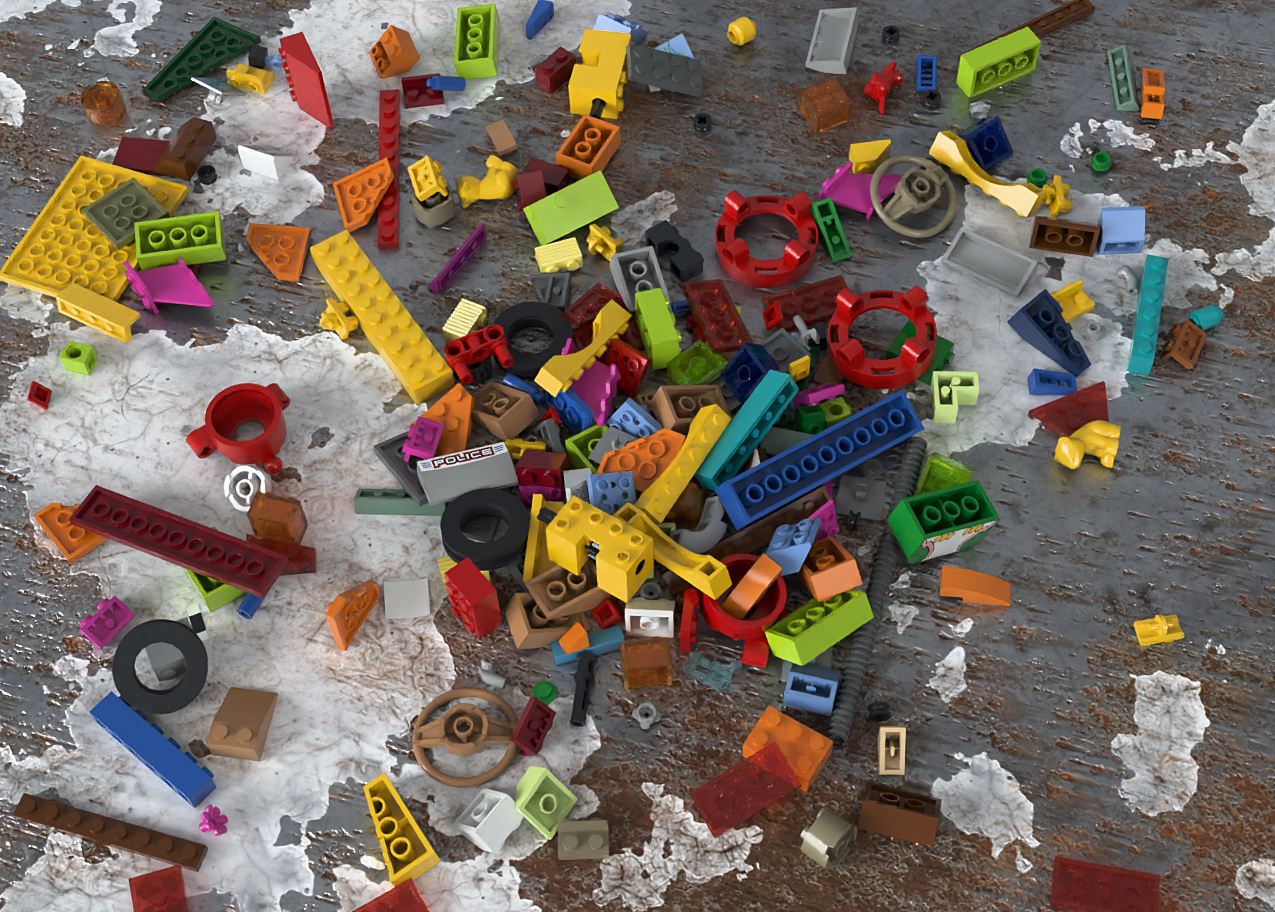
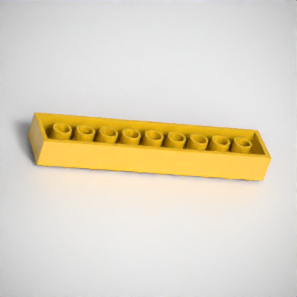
[310,229,455,406]

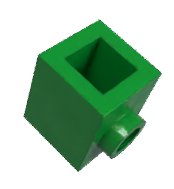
[796,405,825,435]

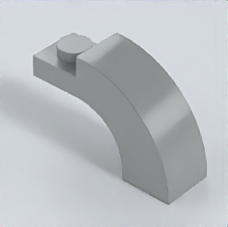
[670,496,728,554]

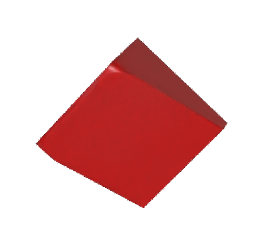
[592,597,625,630]

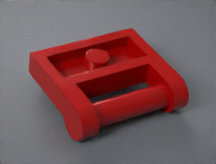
[680,593,699,653]

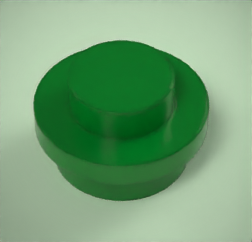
[1090,152,1112,171]
[1026,168,1048,188]
[532,681,557,705]

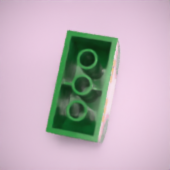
[887,480,1000,564]

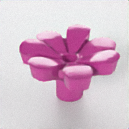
[199,804,228,836]

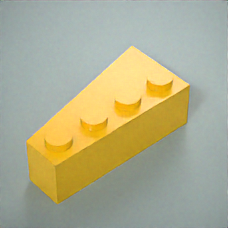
[363,773,442,891]

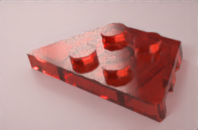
[1028,381,1109,437]

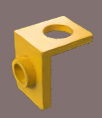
[789,355,810,382]

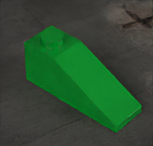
[809,197,852,263]

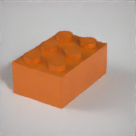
[555,114,621,180]
[796,536,863,602]
[743,705,833,793]

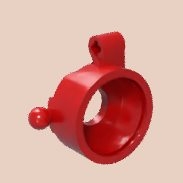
[186,383,290,474]
[683,553,792,669]

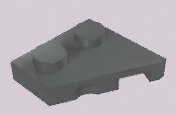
[530,273,572,312]
[533,418,567,453]

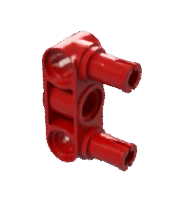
[444,324,514,384]

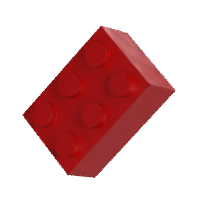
[444,557,502,640]

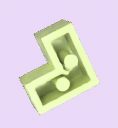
[930,371,979,423]

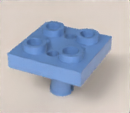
[605,397,663,439]
[586,472,637,516]

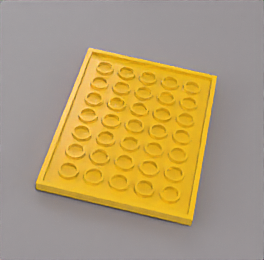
[0,156,189,302]

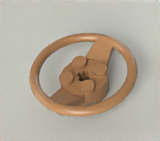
[412,687,518,788]

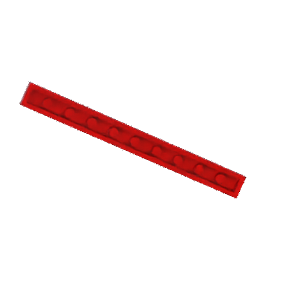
[377,89,400,249]

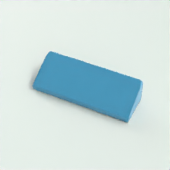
[550,626,626,665]

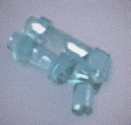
[681,651,743,692]

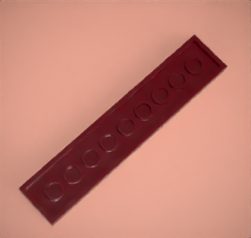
[69,485,289,599]

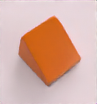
[559,622,590,655]

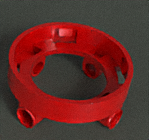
[715,190,818,288]
[828,286,937,389]

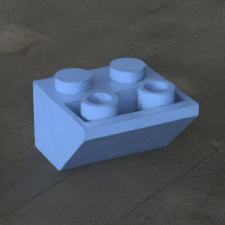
[593,12,647,45]
[1096,206,1145,255]
[766,518,821,576]
[783,663,841,716]

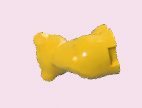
[455,155,519,208]
[1053,420,1121,469]

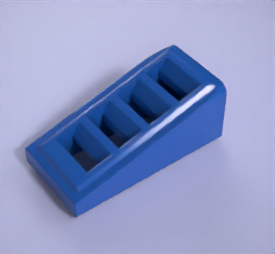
[526,0,554,40]
[915,55,937,92]
[1027,368,1077,396]

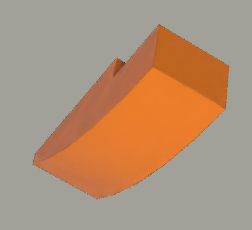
[1141,68,1165,119]
[721,553,782,620]
[939,566,1011,606]

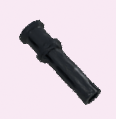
[570,652,598,727]

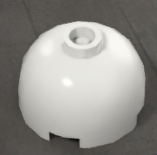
[224,465,272,511]

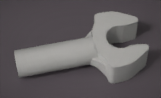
[793,315,820,351]

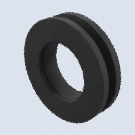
[493,302,573,380]
[440,488,530,571]
[112,619,208,714]

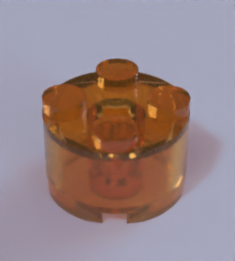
[80,81,126,128]
[664,482,708,529]

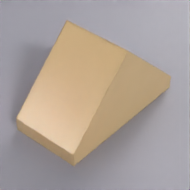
[877,726,906,775]

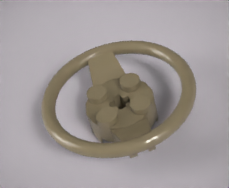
[870,155,957,238]

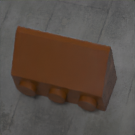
[152,117,217,181]
[1029,215,1100,257]
[857,782,942,847]

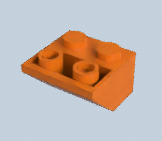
[369,25,420,79]

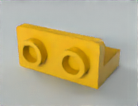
[226,64,275,94]
[407,155,448,202]
[1050,279,1095,323]

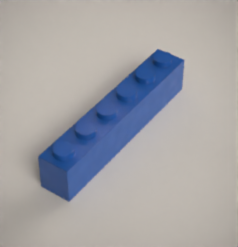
[89,691,216,809]

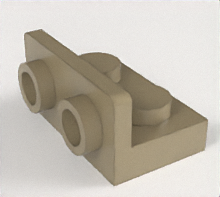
[557,817,609,860]

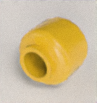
[727,16,757,46]

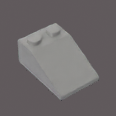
[609,246,671,313]

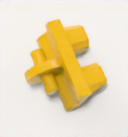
[1041,175,1073,218]
[586,223,624,261]
[319,298,358,340]
[505,438,546,463]
[1133,614,1184,647]

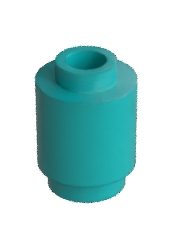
[1188,305,1223,330]

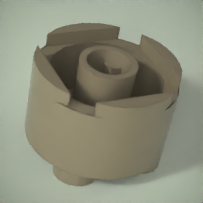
[411,182,455,228]
[800,807,858,870]

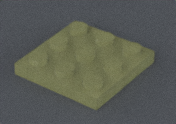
[82,178,170,250]

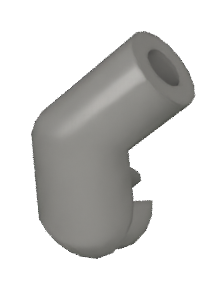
[526,54,550,73]
[1116,265,1138,295]
[479,657,508,689]

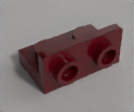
[401,73,444,109]
[510,697,556,756]

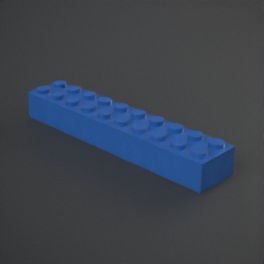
[714,389,925,530]

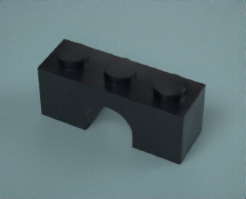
[645,220,704,284]

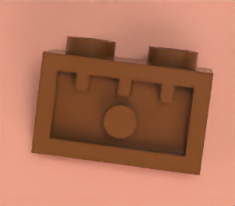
[1160,319,1208,369]

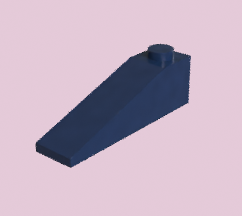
[1007,289,1091,377]

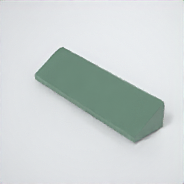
[1107,44,1141,111]
[760,427,814,456]
[354,489,447,516]

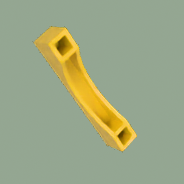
[929,130,1047,217]
[534,300,632,397]
[634,404,731,524]
[612,502,732,600]

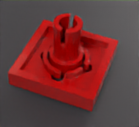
[603,338,652,398]

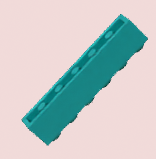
[1127,254,1169,375]
[694,370,799,491]

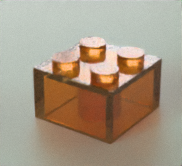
[798,77,853,133]
[247,492,308,548]
[619,636,672,691]

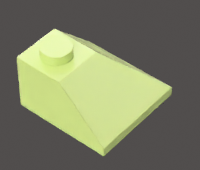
[516,766,578,840]

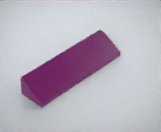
[427,223,486,294]

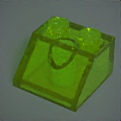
[667,339,729,385]
[914,452,977,496]

